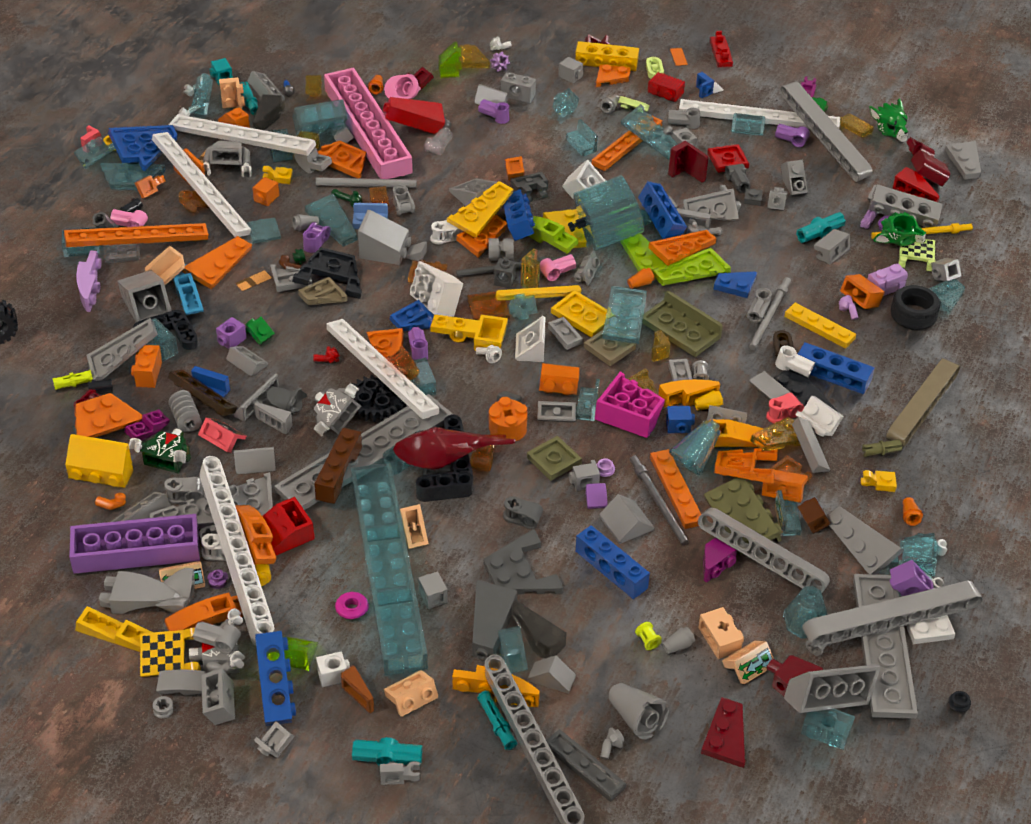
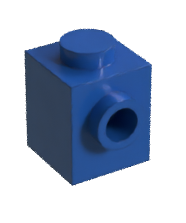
[666,406,695,433]

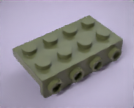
[640,291,723,357]
[704,477,783,556]

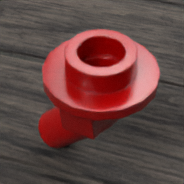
[313,346,340,363]

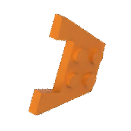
[715,447,778,484]

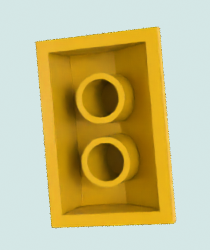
[65,434,134,488]

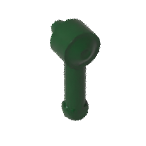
[331,189,363,207]

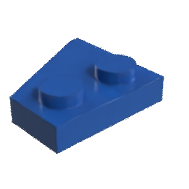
[713,271,757,298]
[390,300,434,331]

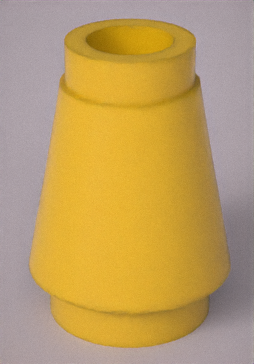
[694,390,723,411]

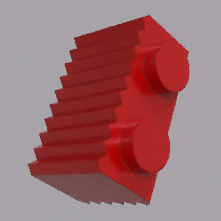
[648,72,685,102]

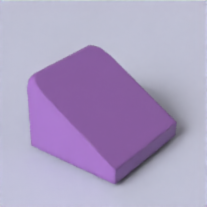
[585,483,608,509]

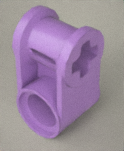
[303,222,331,253]

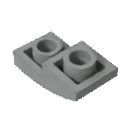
[156,670,206,696]

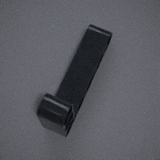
[416,414,473,502]

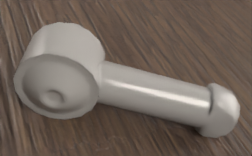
[686,222,722,236]

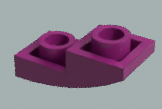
[125,410,170,441]

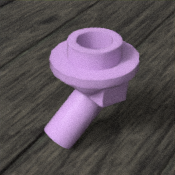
[839,295,858,320]

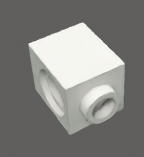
[316,651,350,688]

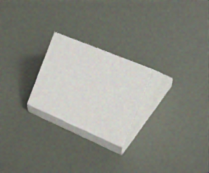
[515,316,545,362]

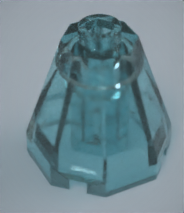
[783,586,828,639]

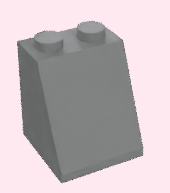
[358,210,411,265]
[117,270,171,322]

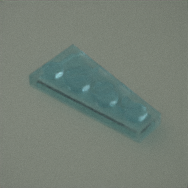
[305,194,358,247]

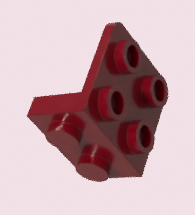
[668,141,709,183]

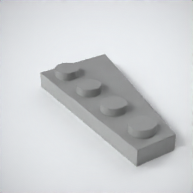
[86,318,158,381]

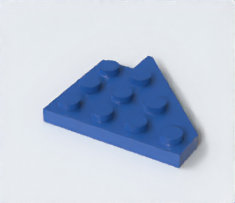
[108,125,178,171]

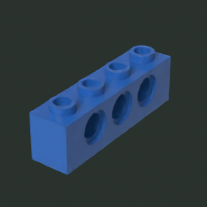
[638,181,687,239]
[504,189,535,241]
[798,342,875,394]
[575,525,650,599]
[255,631,296,726]

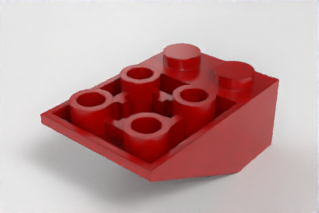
[263,497,315,556]

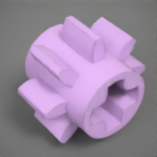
[490,52,510,72]

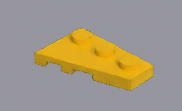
[543,209,587,248]

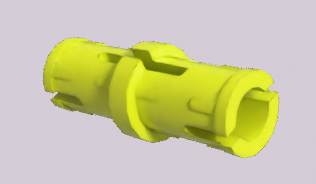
[52,370,93,390]

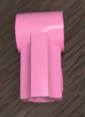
[110,209,148,227]
[538,254,576,281]

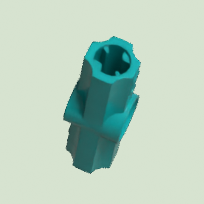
[796,212,846,243]
[352,737,423,766]

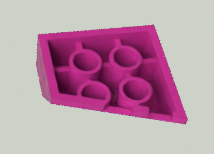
[595,372,665,438]

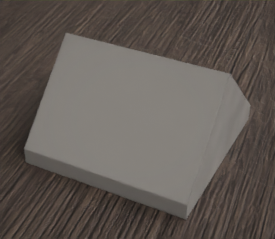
[599,494,655,544]

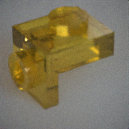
[305,75,322,96]
[651,330,671,362]

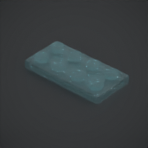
[602,286,647,344]

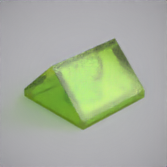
[267,636,318,670]

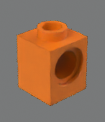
[505,156,525,181]

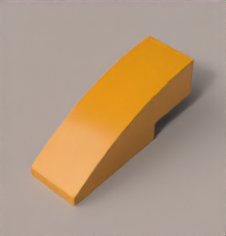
[658,379,720,408]

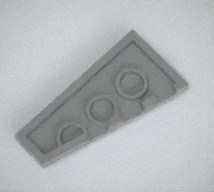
[827,506,904,575]

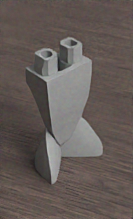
[99,568,195,614]

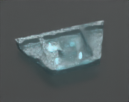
[100,163,165,190]

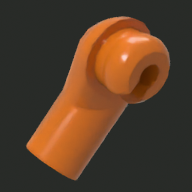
[95,493,126,510]

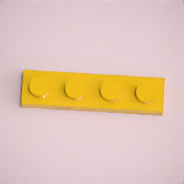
[784,303,856,349]

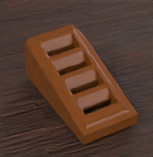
[341,665,374,713]

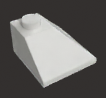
[562,160,609,205]

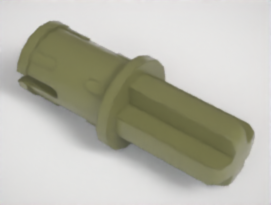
[862,440,902,457]

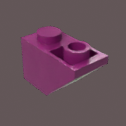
[703,537,737,583]

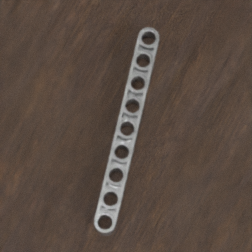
[780,81,873,182]
[802,581,983,647]
[485,655,584,824]

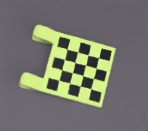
[898,239,935,272]

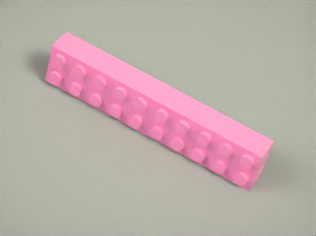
[324,68,413,179]

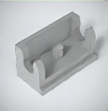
[814,229,850,265]

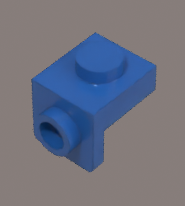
[696,72,714,98]

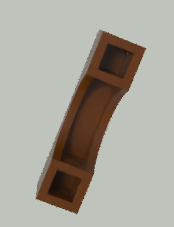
[314,428,362,504]

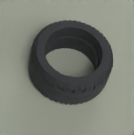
[890,285,940,330]

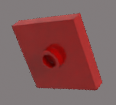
[707,144,750,173]

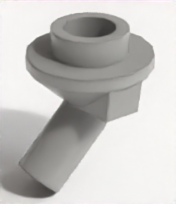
[600,727,624,760]

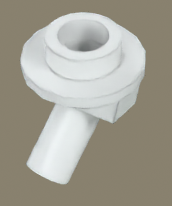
[489,36,512,51]
[476,345,502,363]

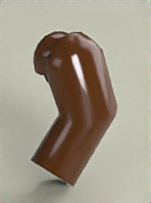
[279,255,301,269]

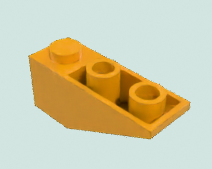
[706,419,765,447]

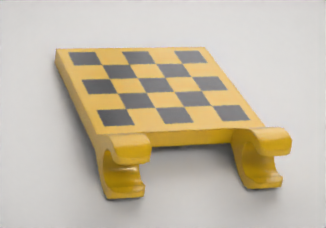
[140,628,201,677]

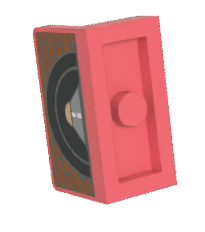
[198,418,247,453]

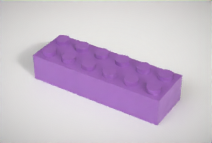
[69,514,200,574]

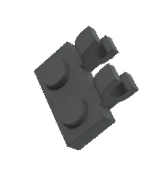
[511,172,548,202]

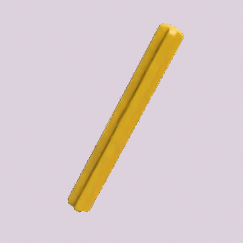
[495,285,581,301]

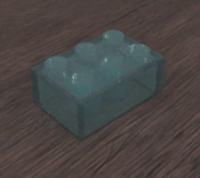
[292,99,347,136]

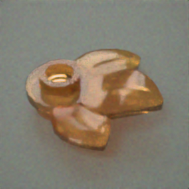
[178,190,210,213]

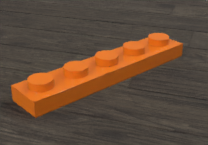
[650,449,701,529]

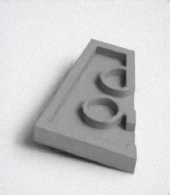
[945,141,981,180]

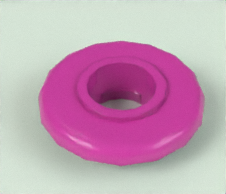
[335,592,369,619]

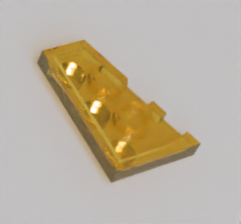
[750,417,817,451]

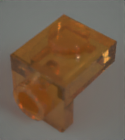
[369,186,389,207]

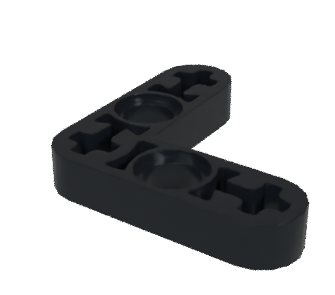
[133,310,198,350]

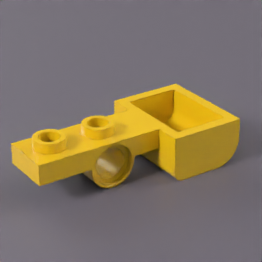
[430,314,508,351]

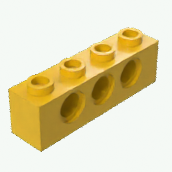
[575,41,639,71]

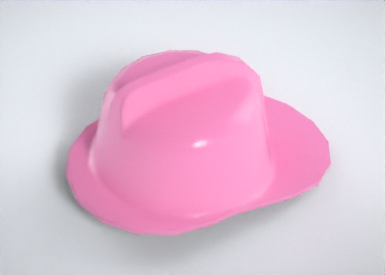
[384,74,421,99]

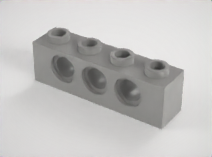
[868,184,943,228]

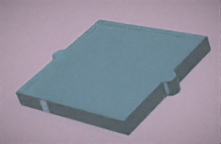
[247,218,281,243]

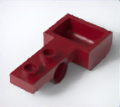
[906,137,950,186]

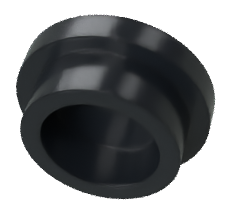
[948,691,971,712]

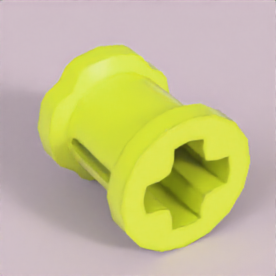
[635,622,662,651]

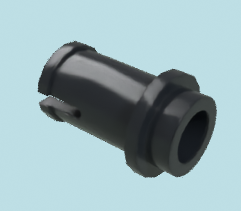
[120,198,143,213]
[88,379,113,392]

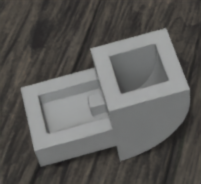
[294,148,332,174]

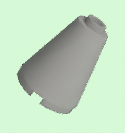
[609,683,669,739]

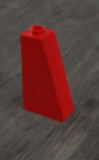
[383,97,445,135]

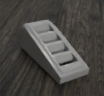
[254,402,293,434]

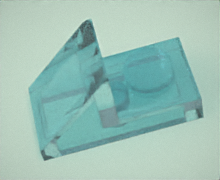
[498,626,528,673]

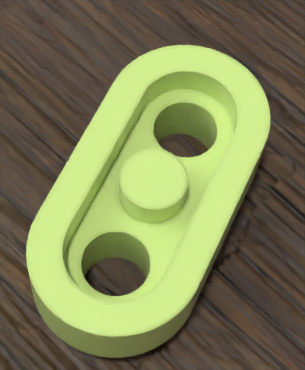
[646,57,664,79]
[618,96,650,114]

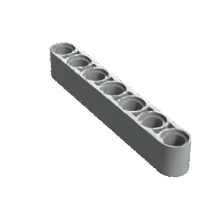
[698,508,830,595]

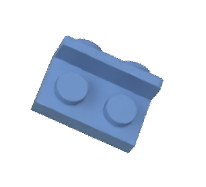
[353,203,388,229]

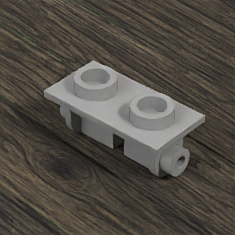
[574,251,600,286]
[706,405,747,423]

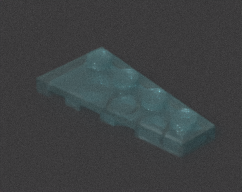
[621,104,678,160]

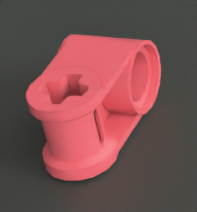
[766,393,804,423]

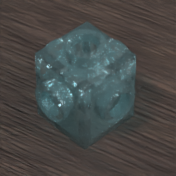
[552,88,579,117]
[508,293,538,320]

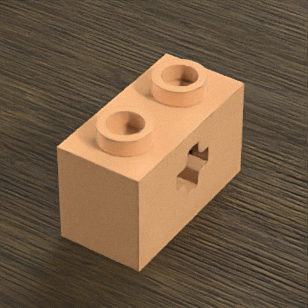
[698,607,744,659]

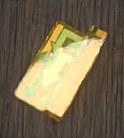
[521,249,540,288]

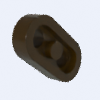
[773,330,794,357]

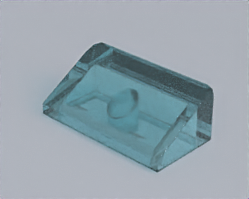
[731,113,765,135]

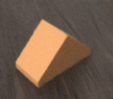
[400,504,429,549]

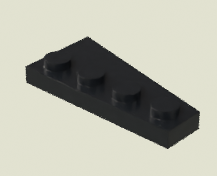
[774,369,839,413]

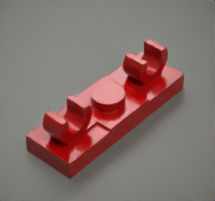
[710,31,733,67]

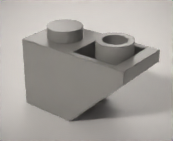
[780,160,808,195]

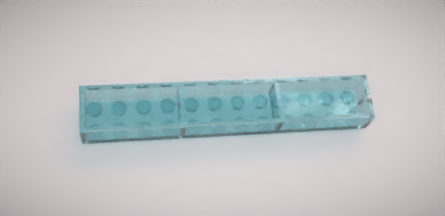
[351,463,428,676]

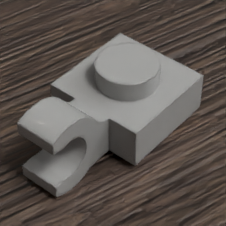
[380,761,420,785]

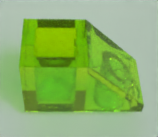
[438,42,462,78]

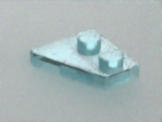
[929,279,965,314]

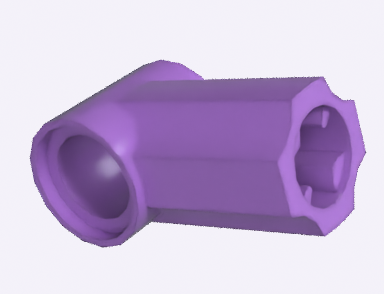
[478,99,509,124]
[775,123,810,147]
[408,327,428,363]

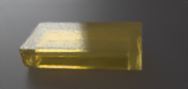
[840,113,874,138]

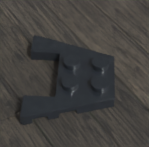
[292,247,362,299]

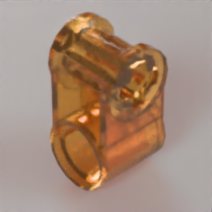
[387,346,420,380]

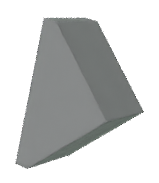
[527,655,576,694]

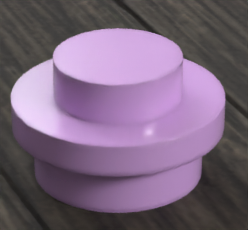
[596,458,615,477]

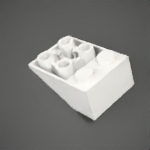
[410,261,463,317]

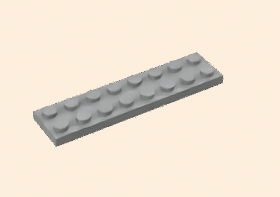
[853,574,918,719]

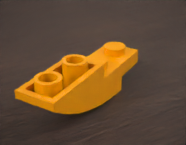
[452,665,540,707]

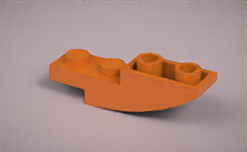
[235,505,277,565]
[165,592,244,631]

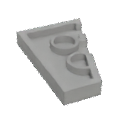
[683,189,740,222]

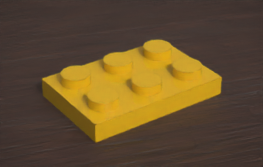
[551,290,616,337]

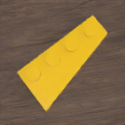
[447,181,513,238]

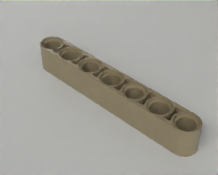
[886,358,960,447]

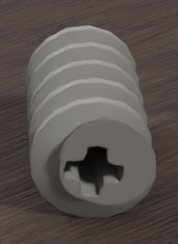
[168,390,202,433]

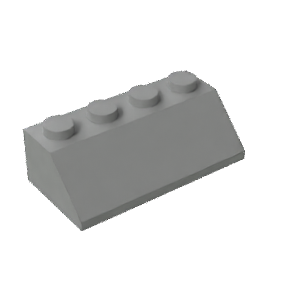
[784,664,881,713]

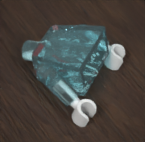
[179,73,213,116]
[891,533,947,589]

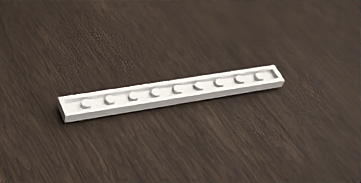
[679,99,840,128]
[169,114,316,156]
[152,132,251,237]
[327,319,439,419]

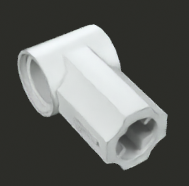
[775,346,815,377]

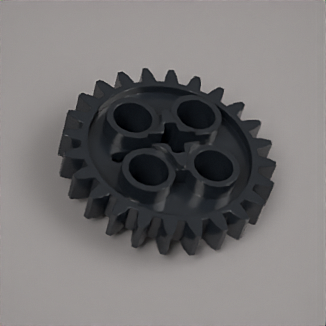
[351,374,406,422]

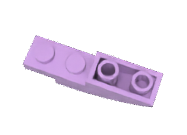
[76,250,102,312]

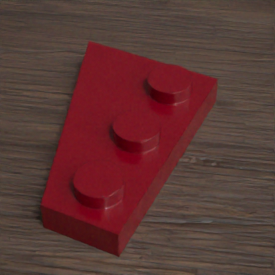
[701,697,745,768]

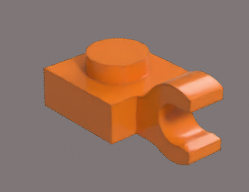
[135,175,166,198]

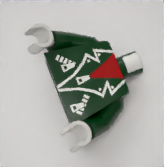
[129,429,191,474]

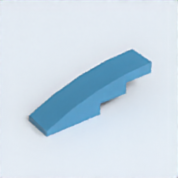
[173,264,204,315]

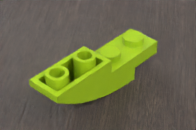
[528,216,578,254]

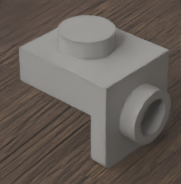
[767,187,787,210]
[254,721,295,758]

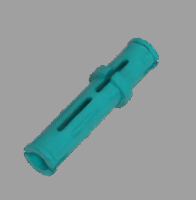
[240,81,260,115]
[477,691,518,750]

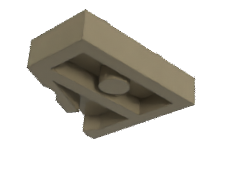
[298,277,347,305]

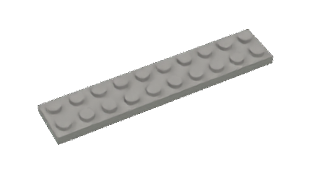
[274,394,452,510]

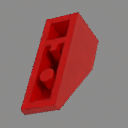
[892,167,939,202]

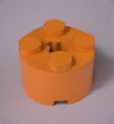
[489,397,527,441]

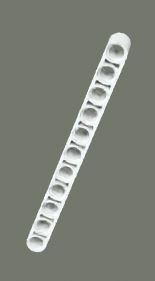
[199,456,274,646]

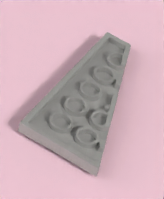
[150,472,273,529]

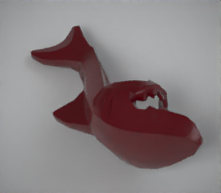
[393,427,516,470]

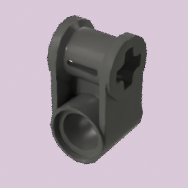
[503,496,543,529]

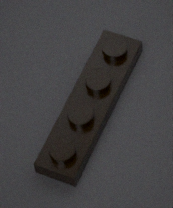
[168,370,237,416]

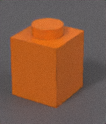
[252,177,279,207]

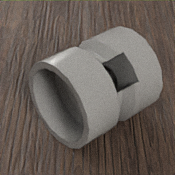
[489,238,514,261]

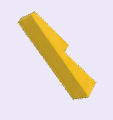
[75,606,153,652]

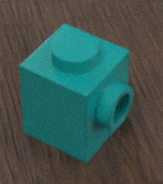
[209,58,233,85]

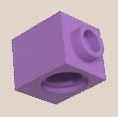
[216,317,247,349]

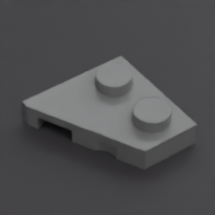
[270,264,312,292]

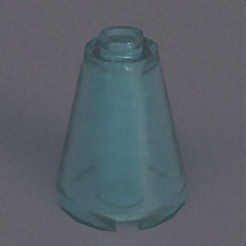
[669,420,721,475]

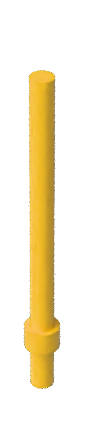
[871,223,973,239]

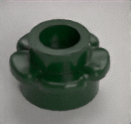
[292,249,306,265]

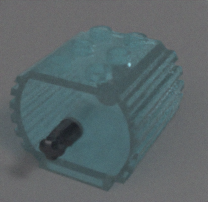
[568,175,645,251]

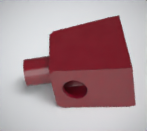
[766,655,823,696]

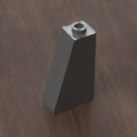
[472,580,518,660]

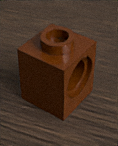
[797,497,830,534]

